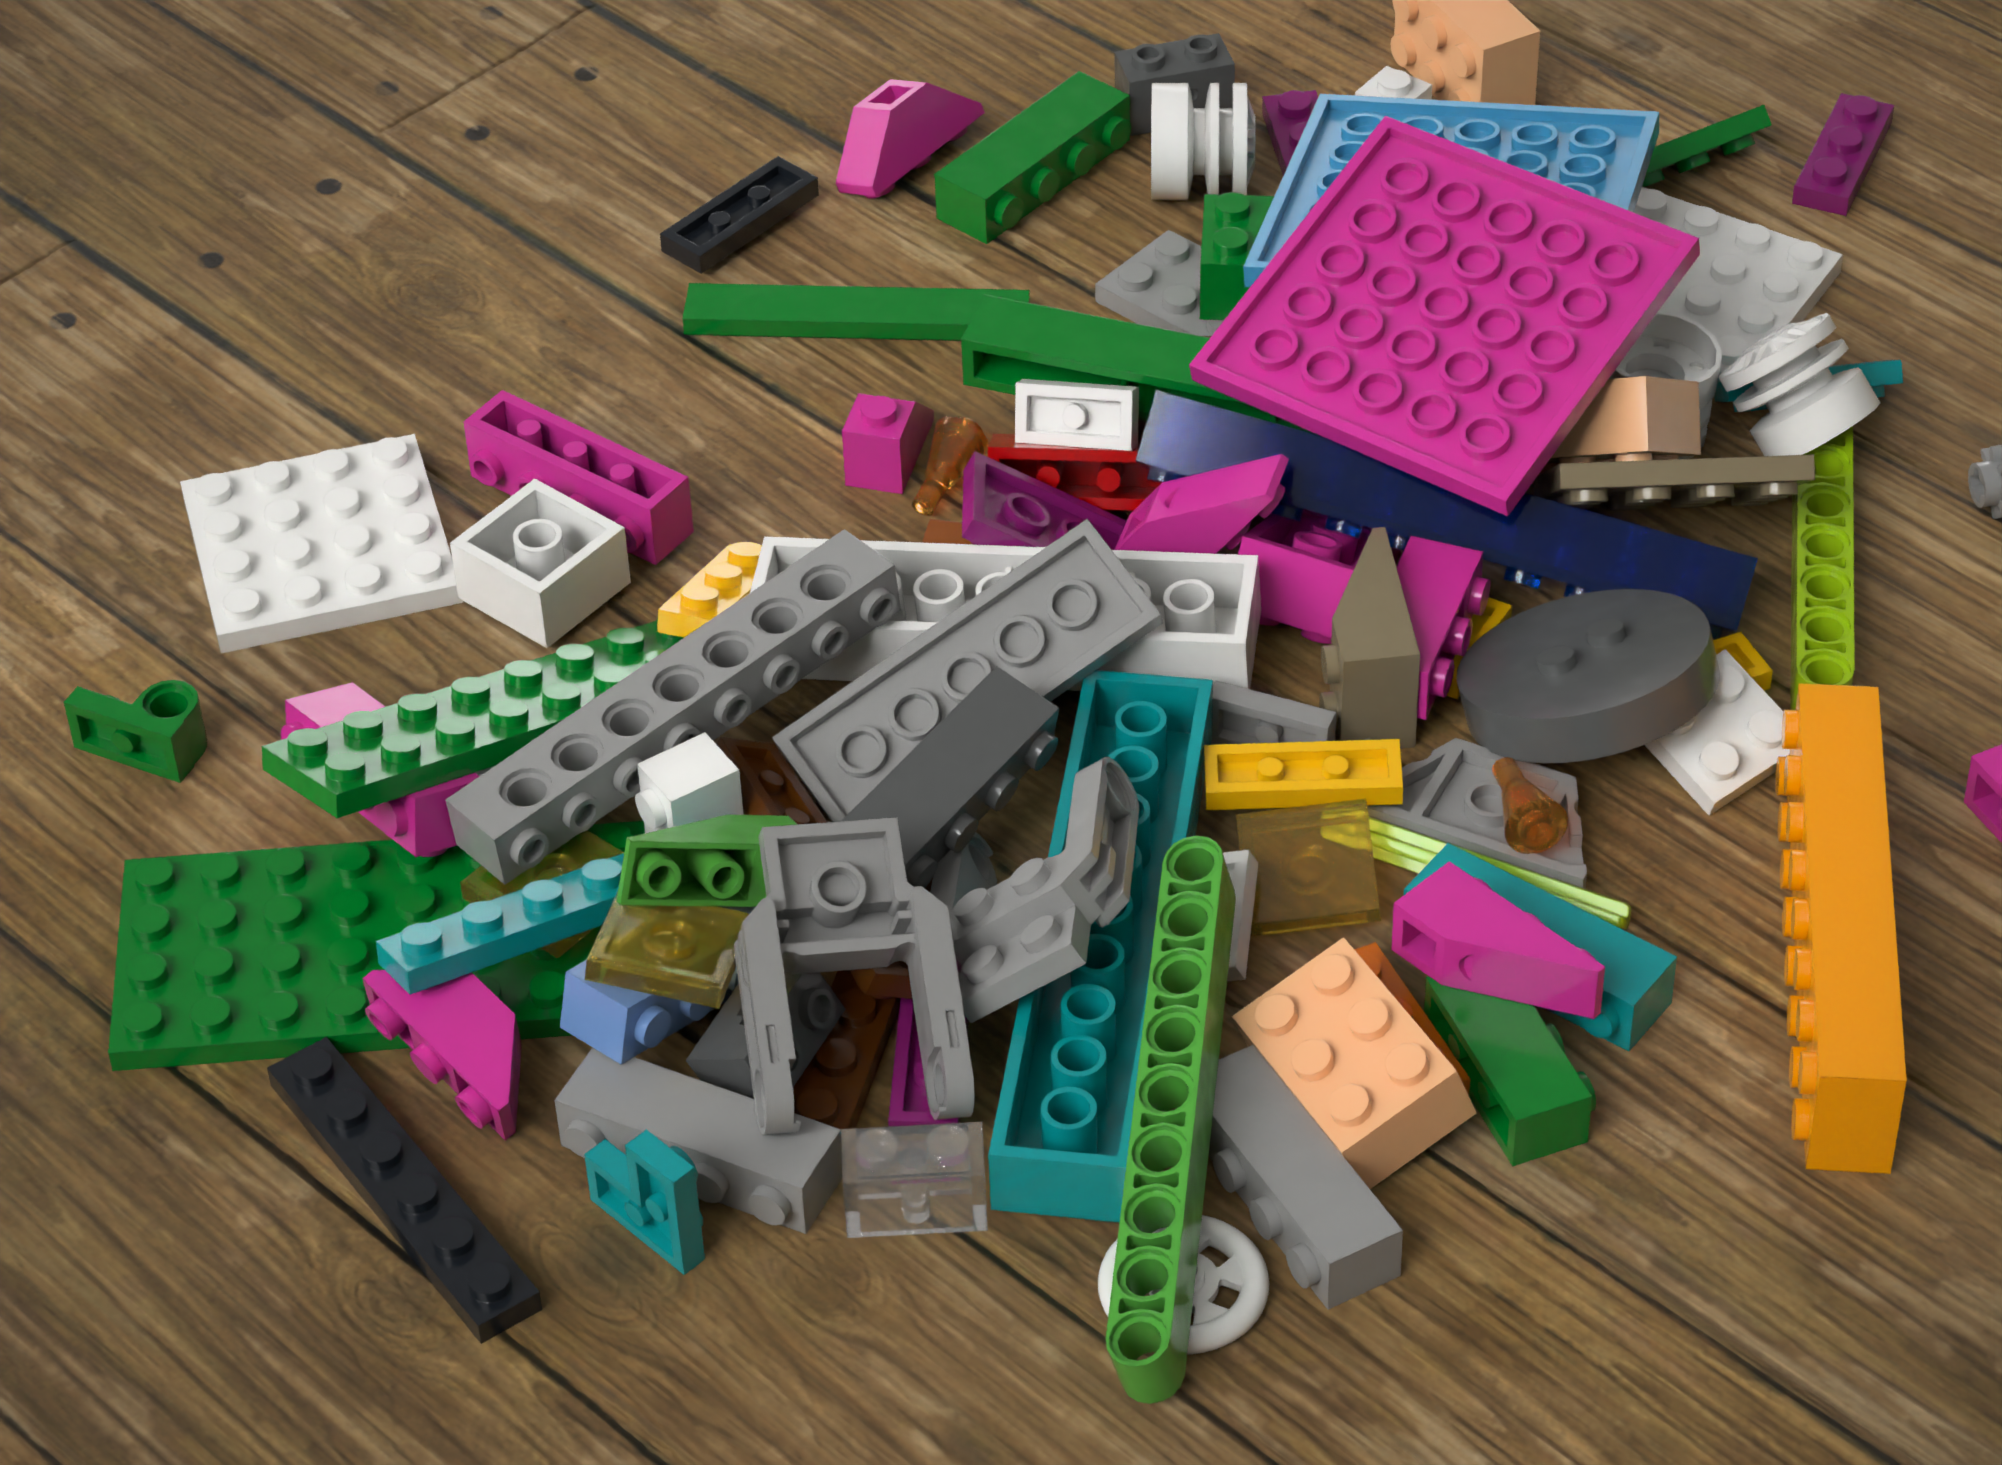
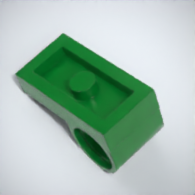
[63,680,207,783]

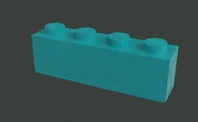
[1403,843,1677,1051]

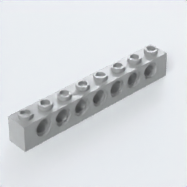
[445,529,901,885]

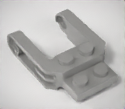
[930,757,1139,1023]
[734,817,975,1135]

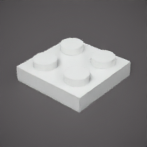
[1645,649,1790,816]

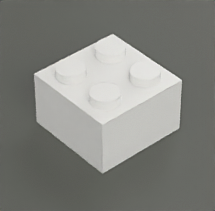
[450,479,631,648]

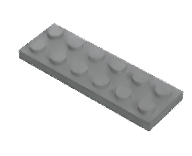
[772,519,1163,822]

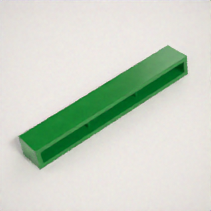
[961,294,1403,472]

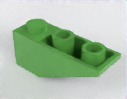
[616,814,798,907]

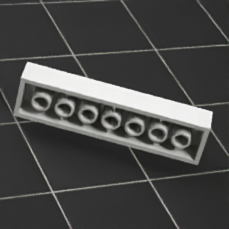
[750,537,1261,691]

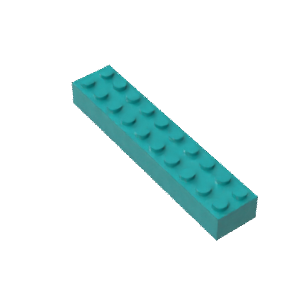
[988,670,1213,1222]

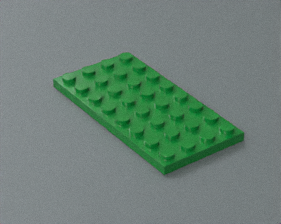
[108,821,650,1071]

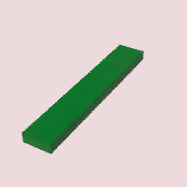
[682,283,1030,341]

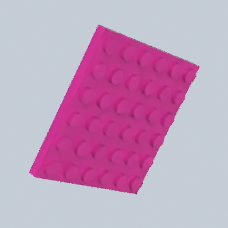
[1189,116,1700,516]

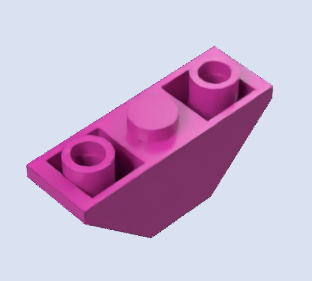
[835,79,985,199]
[362,970,522,1141]

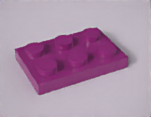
[962,451,1127,550]

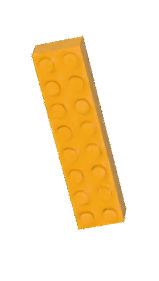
[1776,683,1907,1174]

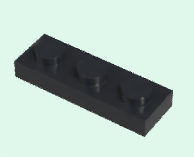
[660,156,819,274]

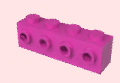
[463,390,694,565]
[281,682,479,857]

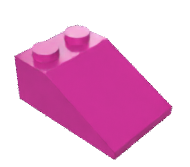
[1238,496,1410,644]

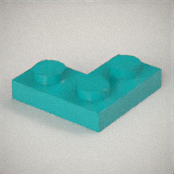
[584,1129,705,1275]

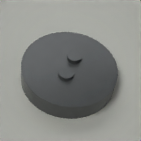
[1456,589,1720,763]

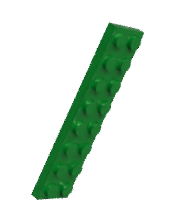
[262,618,683,818]

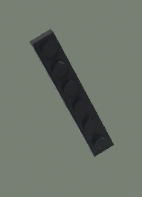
[267,1037,542,1344]

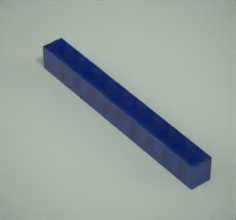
[1135,390,1758,640]

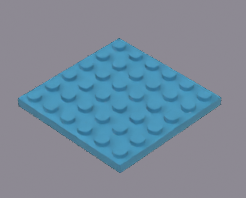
[1243,94,1659,287]

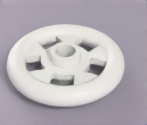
[1098,1215,1270,1354]

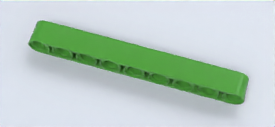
[1106,836,1236,1404]

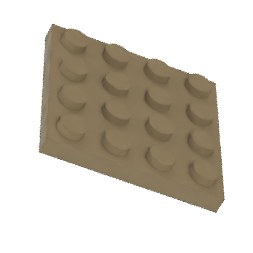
[1533,454,1815,513]

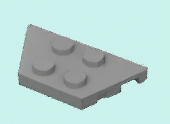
[1349,738,1587,889]

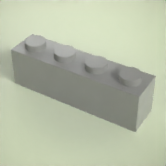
[1208,1045,1403,1310]
[554,1047,844,1234]

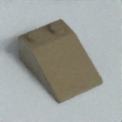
[1319,527,1420,749]

